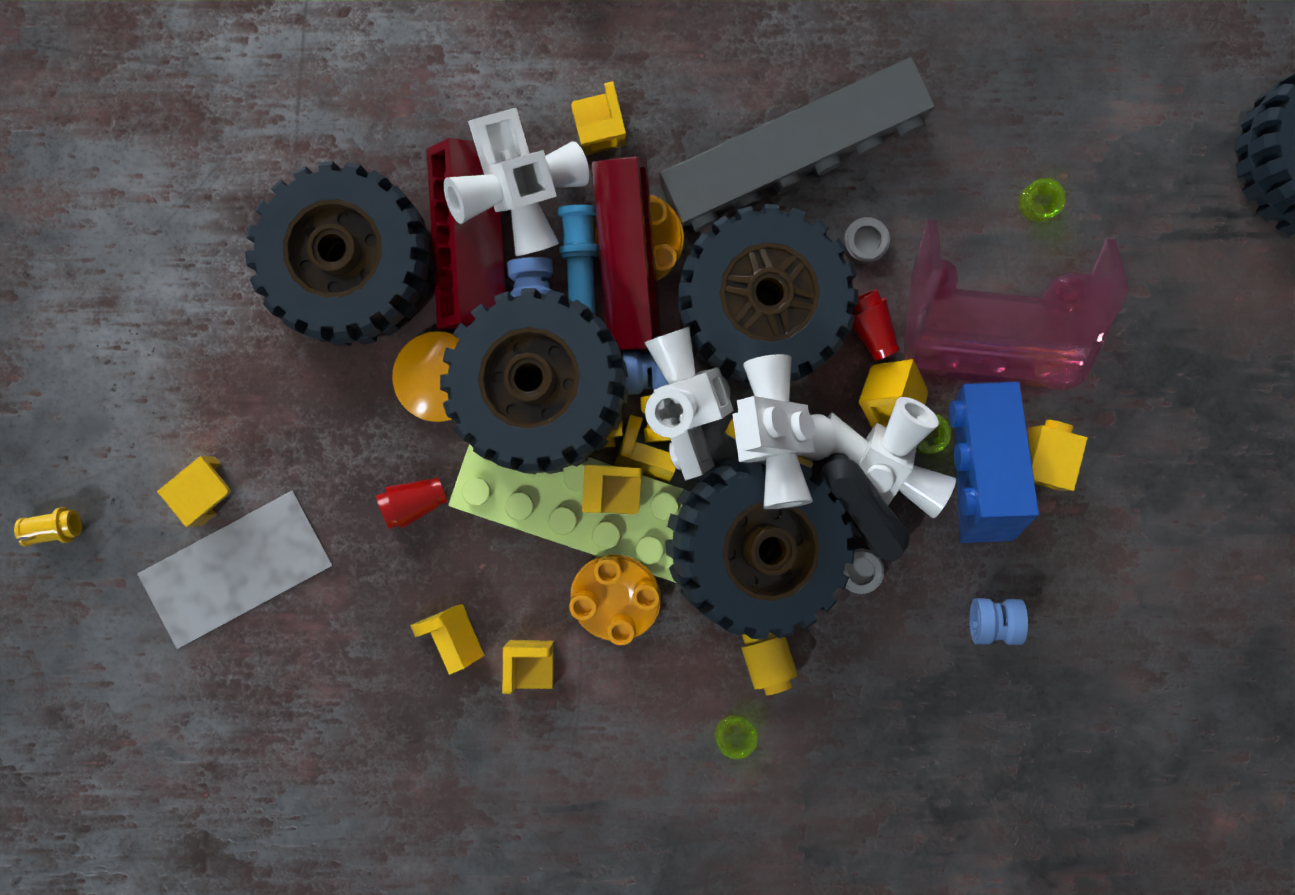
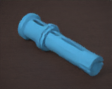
[557,205,599,316]

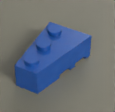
[949,382,1039,543]

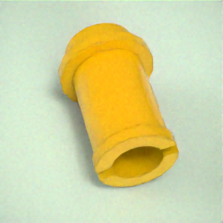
[14,507,82,547]

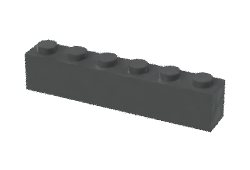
[660,57,935,232]

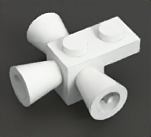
[444,108,589,256]
[644,327,734,480]
[732,354,836,509]
[825,397,956,519]

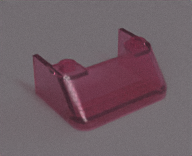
[904,219,1129,389]

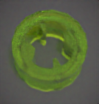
[1018,178,1066,222]
[916,413,951,454]
[714,715,758,759]

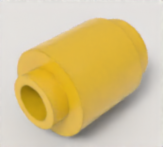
[741,633,798,696]

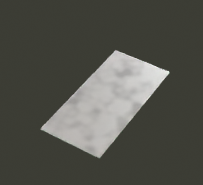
[138,490,332,649]

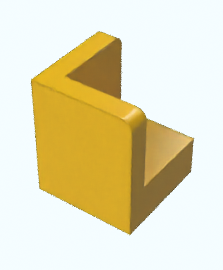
[571,81,627,156]
[859,359,928,428]
[157,456,231,527]
[582,465,642,514]
[502,640,554,694]

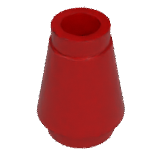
[852,289,899,360]
[376,477,448,530]

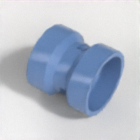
[507,257,553,297]
[623,349,668,395]
[969,598,1028,645]

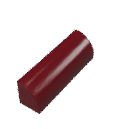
[426,138,506,329]
[591,157,661,349]

